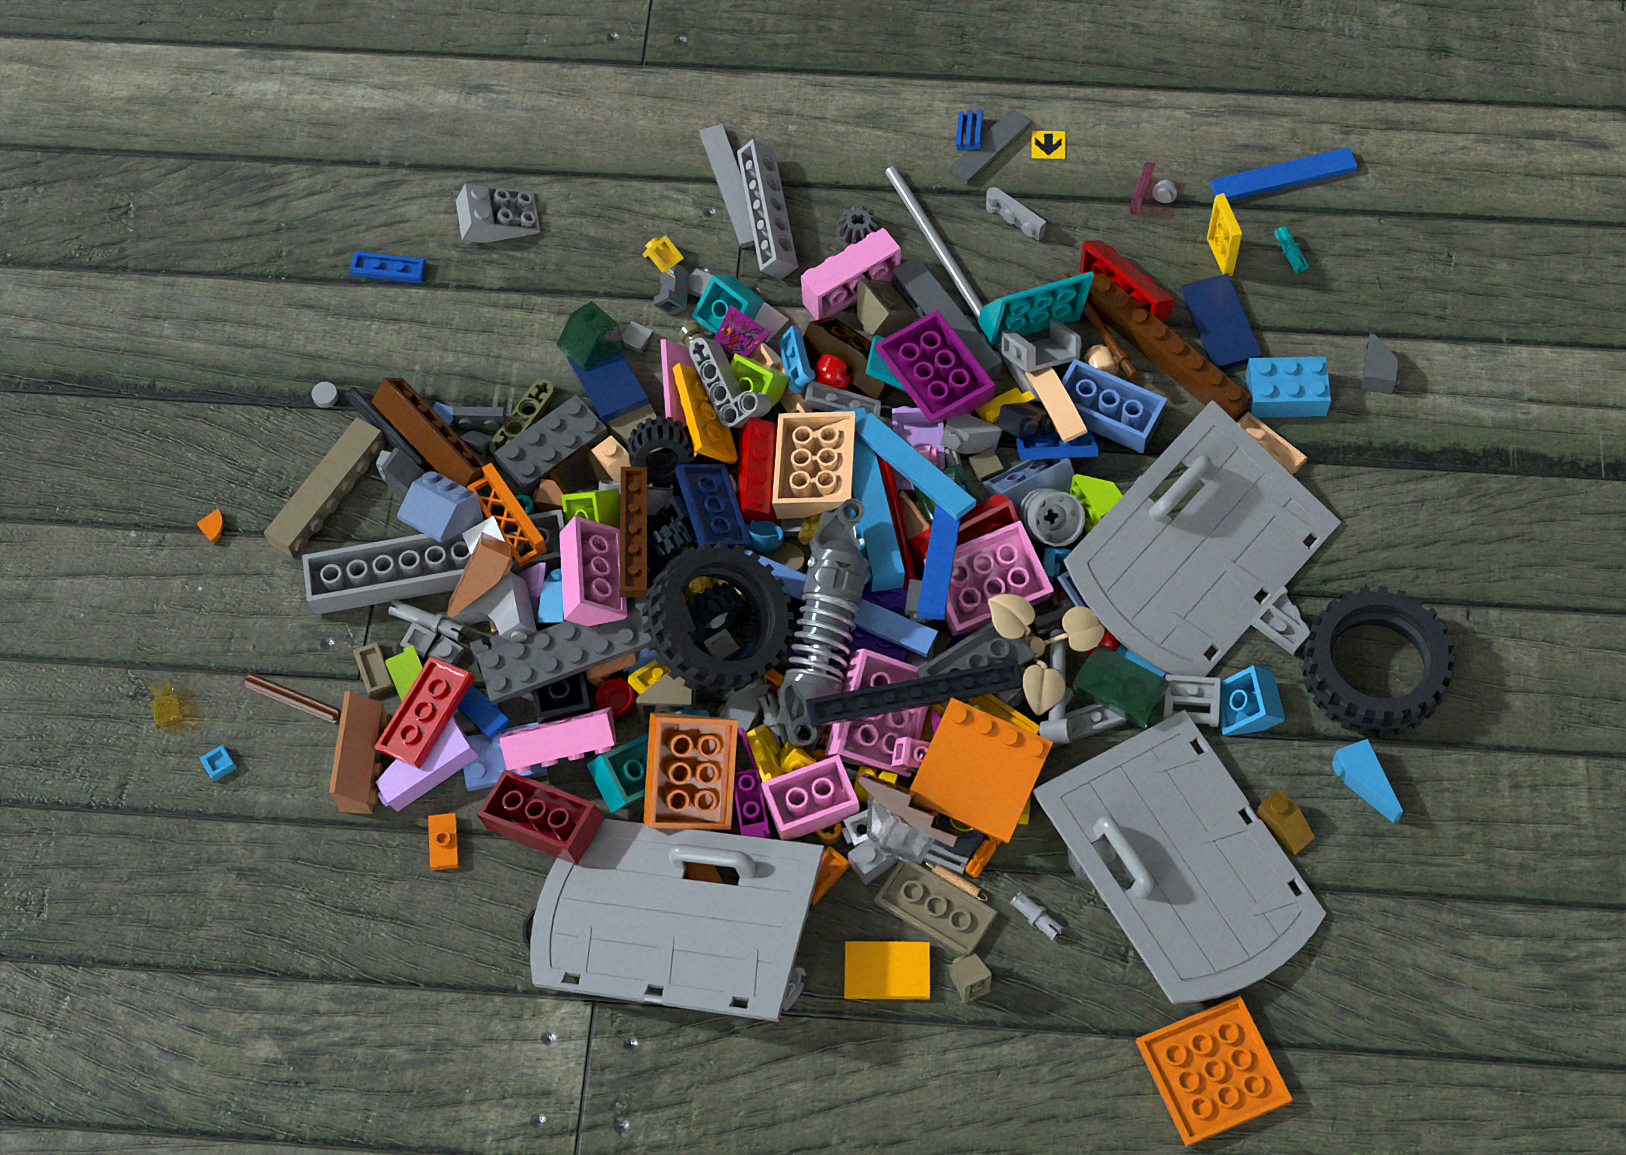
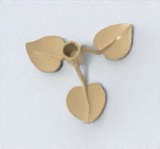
[988,594,1105,715]

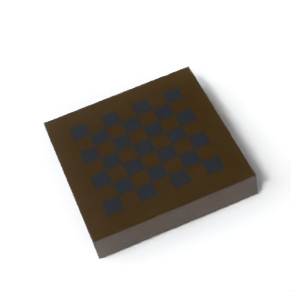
[549,445,613,495]

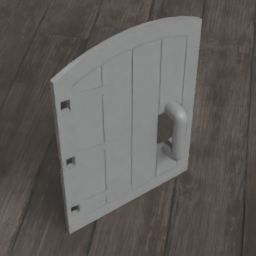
[1063,400,1341,677]
[1032,710,1326,1004]
[530,819,825,1022]

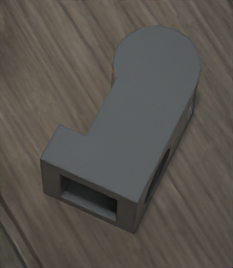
[653,265,690,316]

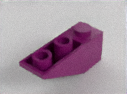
[734,769,770,839]

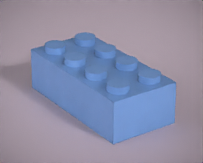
[1061,359,1167,454]

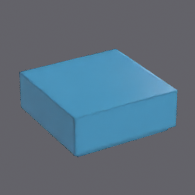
[199,744,237,782]

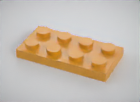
[673,362,738,464]

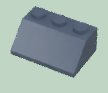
[982,458,1075,516]
[397,471,484,543]

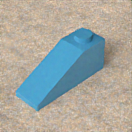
[1332,739,1403,823]

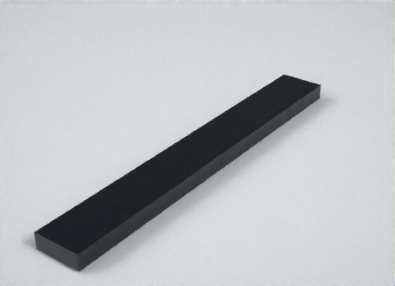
[806,660,1023,728]

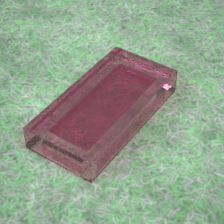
[1130,162,1155,216]

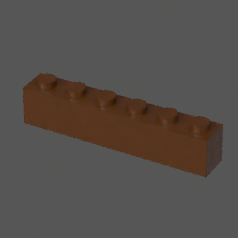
[372,378,486,495]

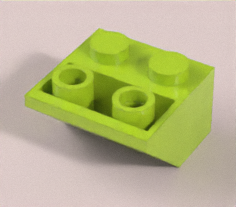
[1070,474,1123,533]

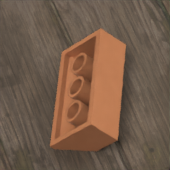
[329,691,390,814]

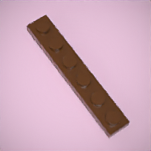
[620,467,647,597]

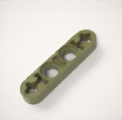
[489,379,555,461]

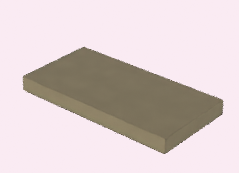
[874,855,998,956]

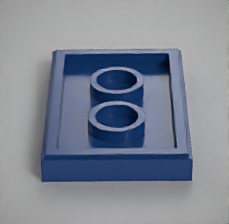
[1016,431,1098,460]

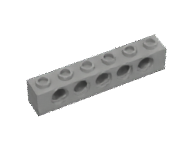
[737,139,798,280]

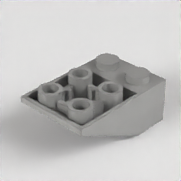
[456,183,540,243]

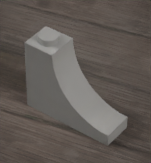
[451,571,537,643]

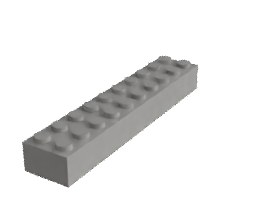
[302,509,565,615]

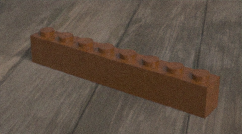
[1087,273,1251,422]

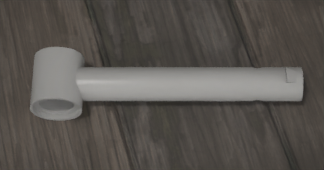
[1040,629,1073,745]

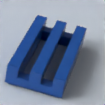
[956,109,984,151]

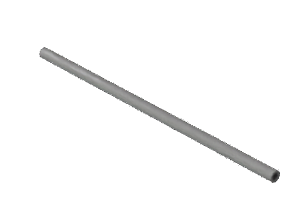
[885,166,1057,433]

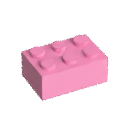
[761,755,859,841]

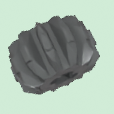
[838,205,879,244]

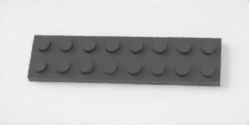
[476,591,696,705]

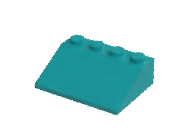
[978,271,1094,346]

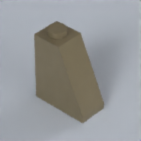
[601,402,672,455]

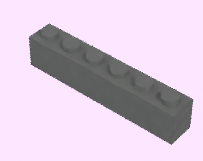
[892,256,1002,380]

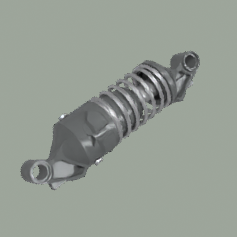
[777,498,869,748]

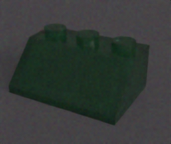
[1073,645,1171,729]

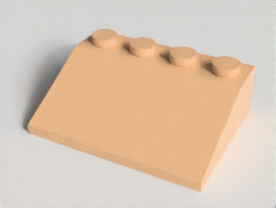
[772,411,856,519]

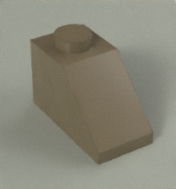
[950,954,992,1003]

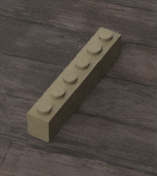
[263,417,386,559]

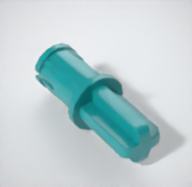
[1274,226,1309,274]

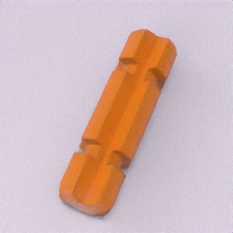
[965,835,1001,878]

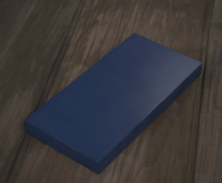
[1180,273,1262,370]
[567,338,650,423]
[675,464,752,551]

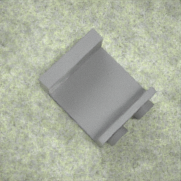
[1002,318,1082,372]

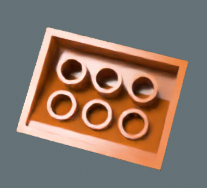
[643,713,738,830]

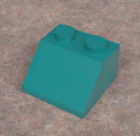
[691,273,764,335]

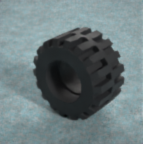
[628,416,694,487]

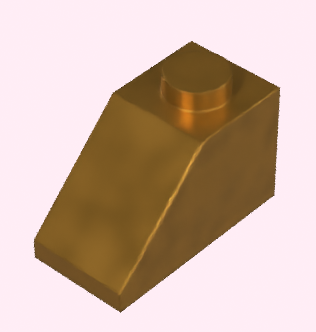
[1256,789,1315,856]

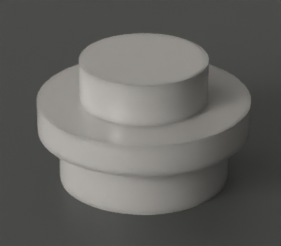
[1152,180,1177,203]

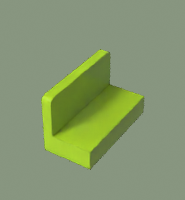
[385,645,423,701]

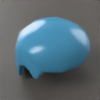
[745,520,784,553]

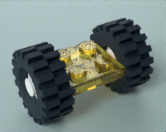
[647,521,748,646]

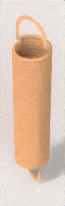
[926,862,987,901]

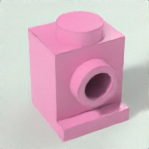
[892,737,931,771]

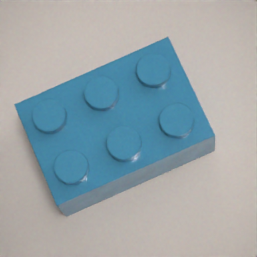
[1245,357,1331,417]

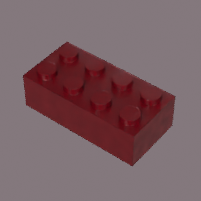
[476,769,604,865]

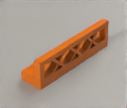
[467,463,547,567]

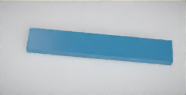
[855,412,976,520]

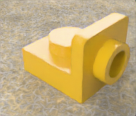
[642,235,684,273]
[779,742,816,773]

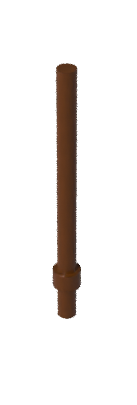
[1061,273,1139,379]

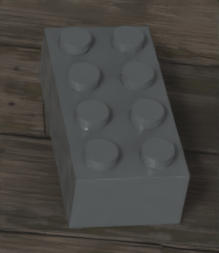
[494,395,609,499]

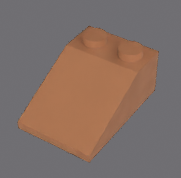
[447,532,514,617]

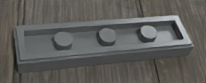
[949,108,1031,185]

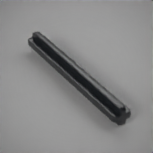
[345,387,426,469]

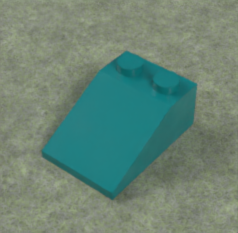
[587,733,649,814]

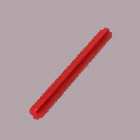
[875,452,916,591]

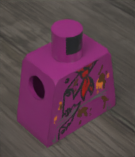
[714,305,770,363]

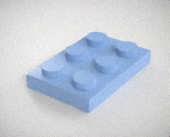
[463,722,548,791]

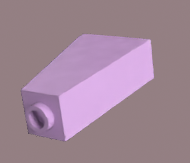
[376,715,479,812]

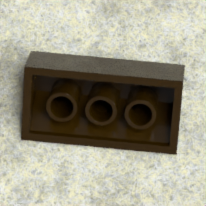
[803,317,896,400]

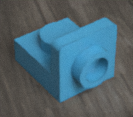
[1043,546,1071,586]

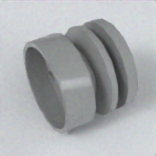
[1018,488,1085,546]

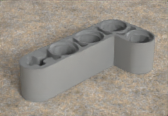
[689,338,771,428]

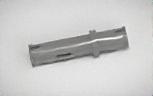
[389,599,466,642]

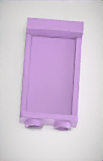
[892,406,945,501]

